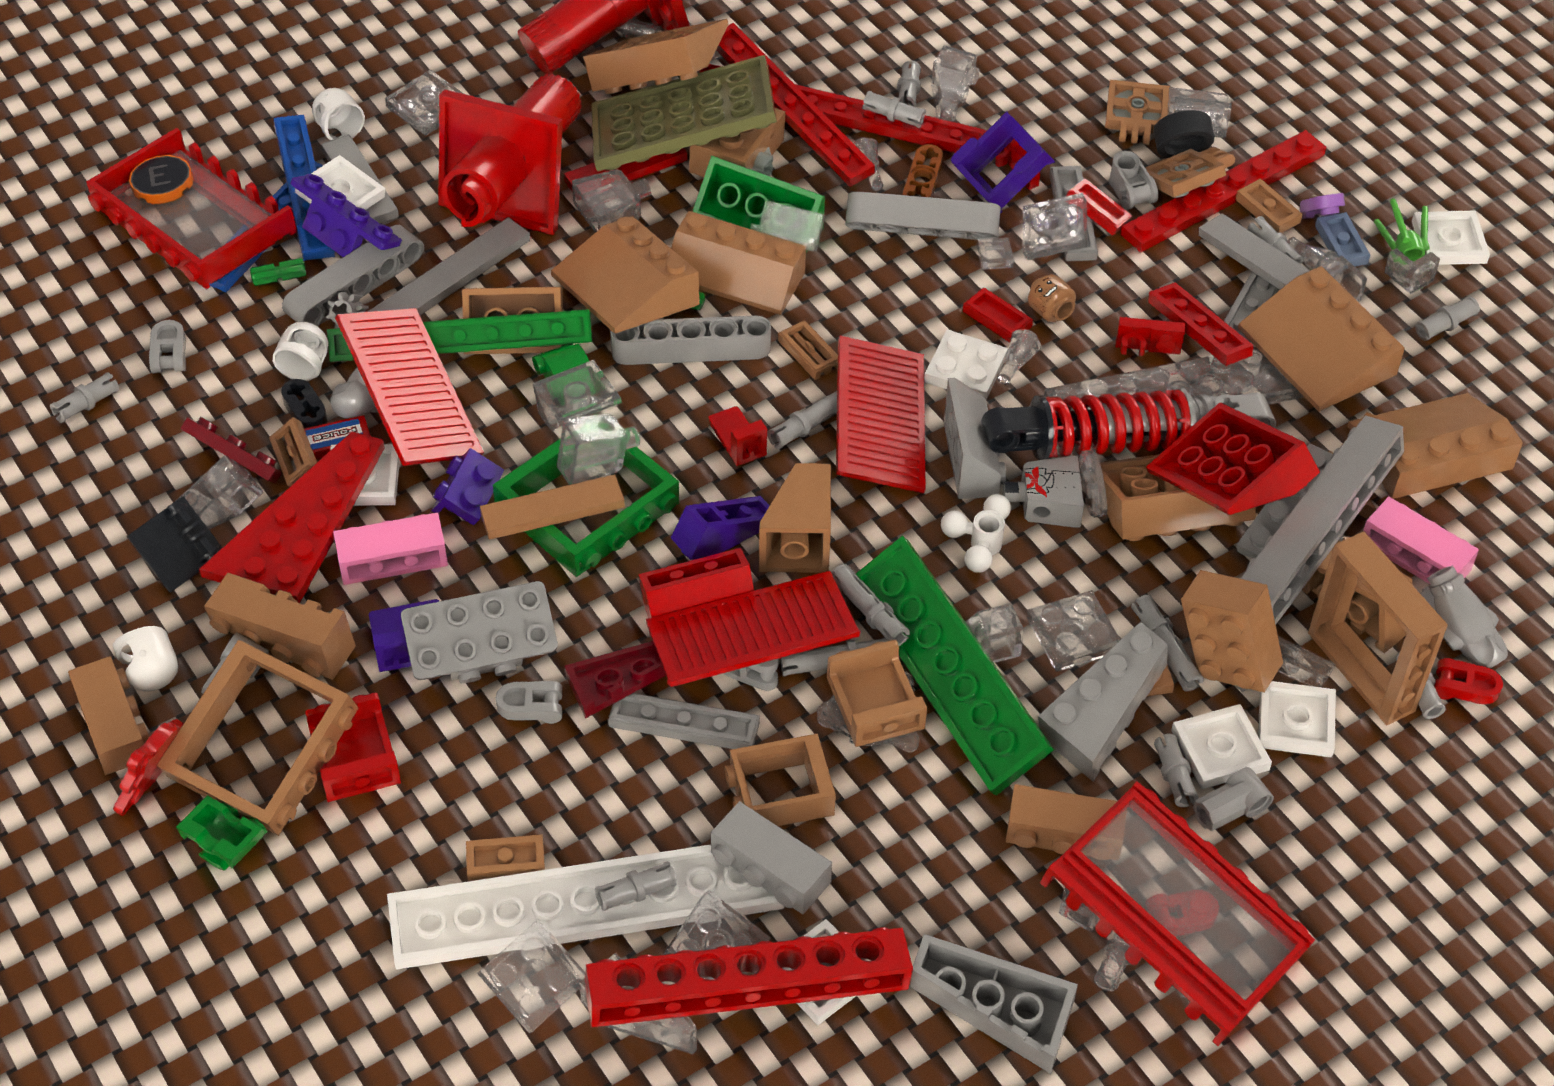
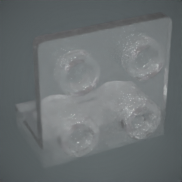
[1167,87,1232,138]

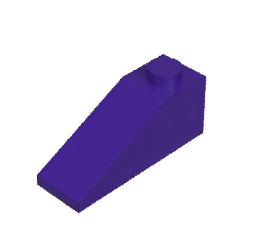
[671,496,770,560]

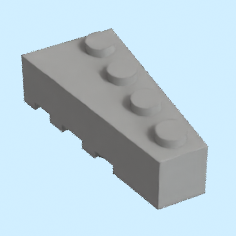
[1038,622,1168,782]
[910,934,1078,1074]

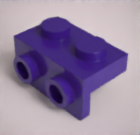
[431,448,504,526]

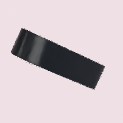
[281,379,328,429]

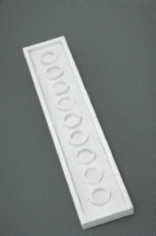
[387,844,784,970]

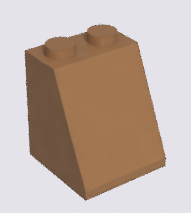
[759,463,831,573]

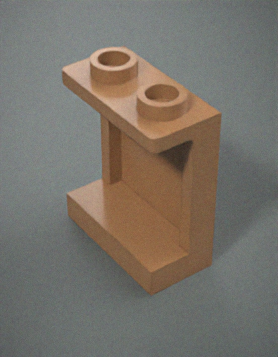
[827,640,927,747]

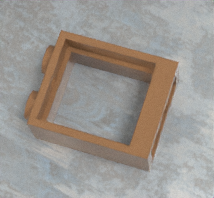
[724,733,836,826]

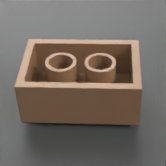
[1181,570,1283,693]

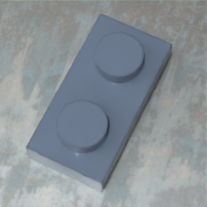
[1315,212,1371,269]

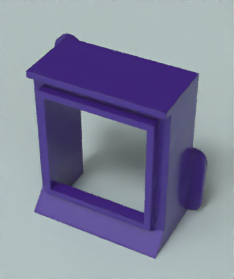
[951,111,1055,213]

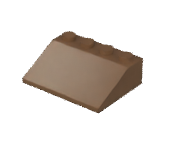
[583,19,728,94]
[551,216,699,334]
[1238,266,1405,412]
[1347,393,1523,499]
[1091,454,1256,541]

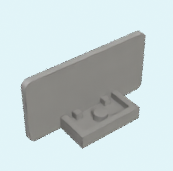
[401,581,558,683]

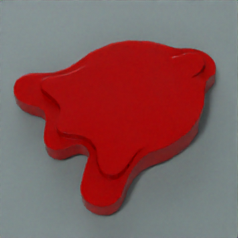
[113,719,184,816]

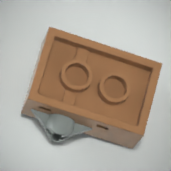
[689,108,786,177]

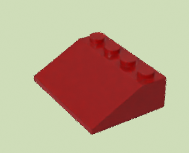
[1146,402,1320,515]

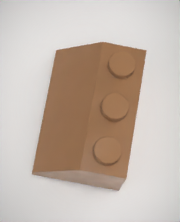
[462,287,563,354]

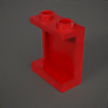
[305,693,401,802]

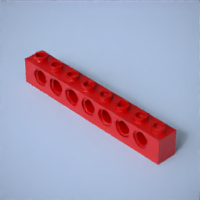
[585,927,913,1028]

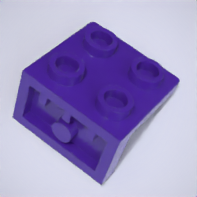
[369,599,439,672]

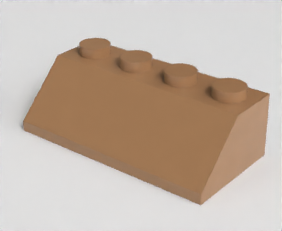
[671,211,806,315]

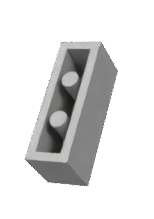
[711,801,832,914]

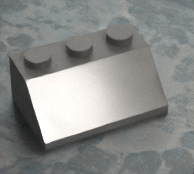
[943,377,1006,499]

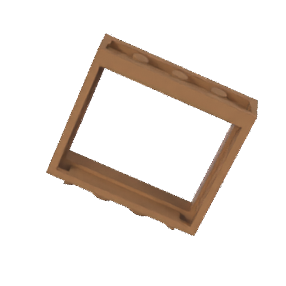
[1308,531,1448,726]
[157,640,358,836]

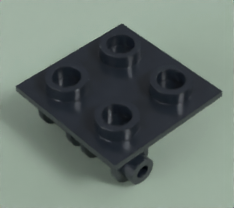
[126,496,223,593]

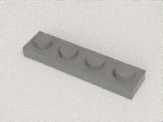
[1237,443,1333,559]

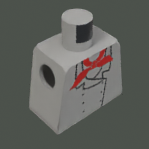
[1003,456,1084,527]

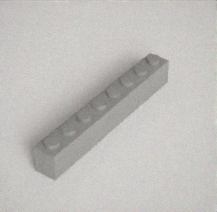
[1240,415,1404,625]

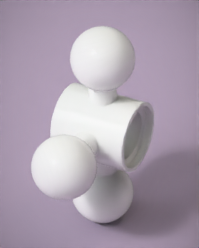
[941,494,1011,573]

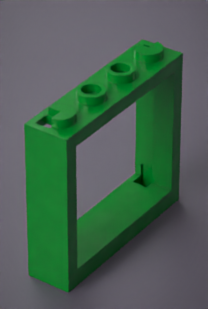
[493,414,679,578]

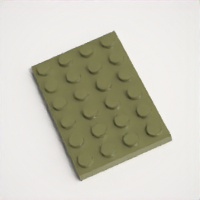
[591,55,777,172]

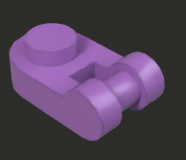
[1300,193,1345,219]

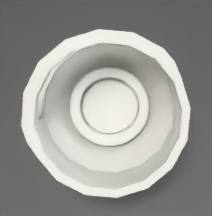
[312,88,365,141]
[272,322,328,381]
[113,626,178,691]

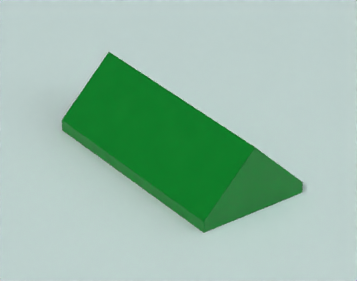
[692,155,825,253]

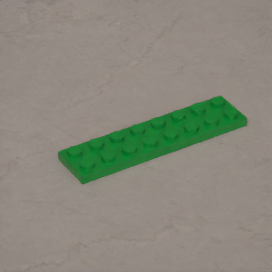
[856,535,1054,796]

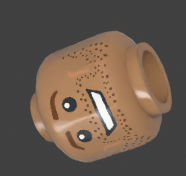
[1028,274,1076,322]

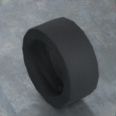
[1153,110,1214,158]

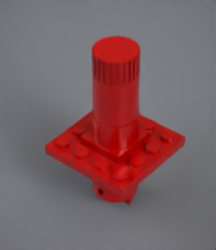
[518,0,690,75]
[438,74,582,235]

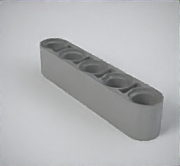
[845,192,1001,241]
[282,225,424,326]
[610,315,771,365]

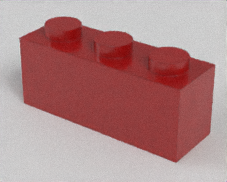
[638,548,754,618]

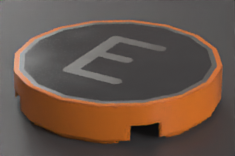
[129,155,194,204]

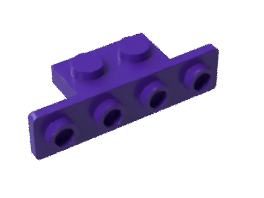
[290,174,402,257]

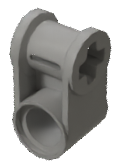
[1109,151,1158,210]

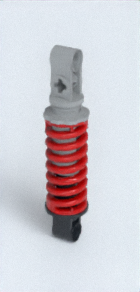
[981,387,1276,460]

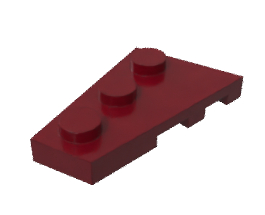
[180,416,282,484]
[564,641,666,719]

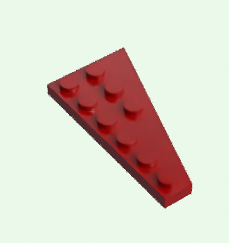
[199,431,385,603]

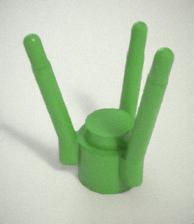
[1374,198,1430,264]

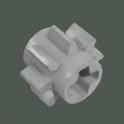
[326,292,369,329]

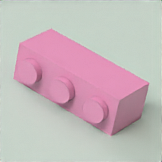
[1363,496,1479,584]
[333,512,448,585]

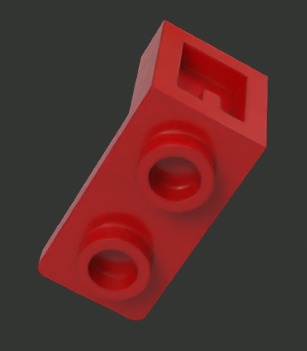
[709,406,767,466]

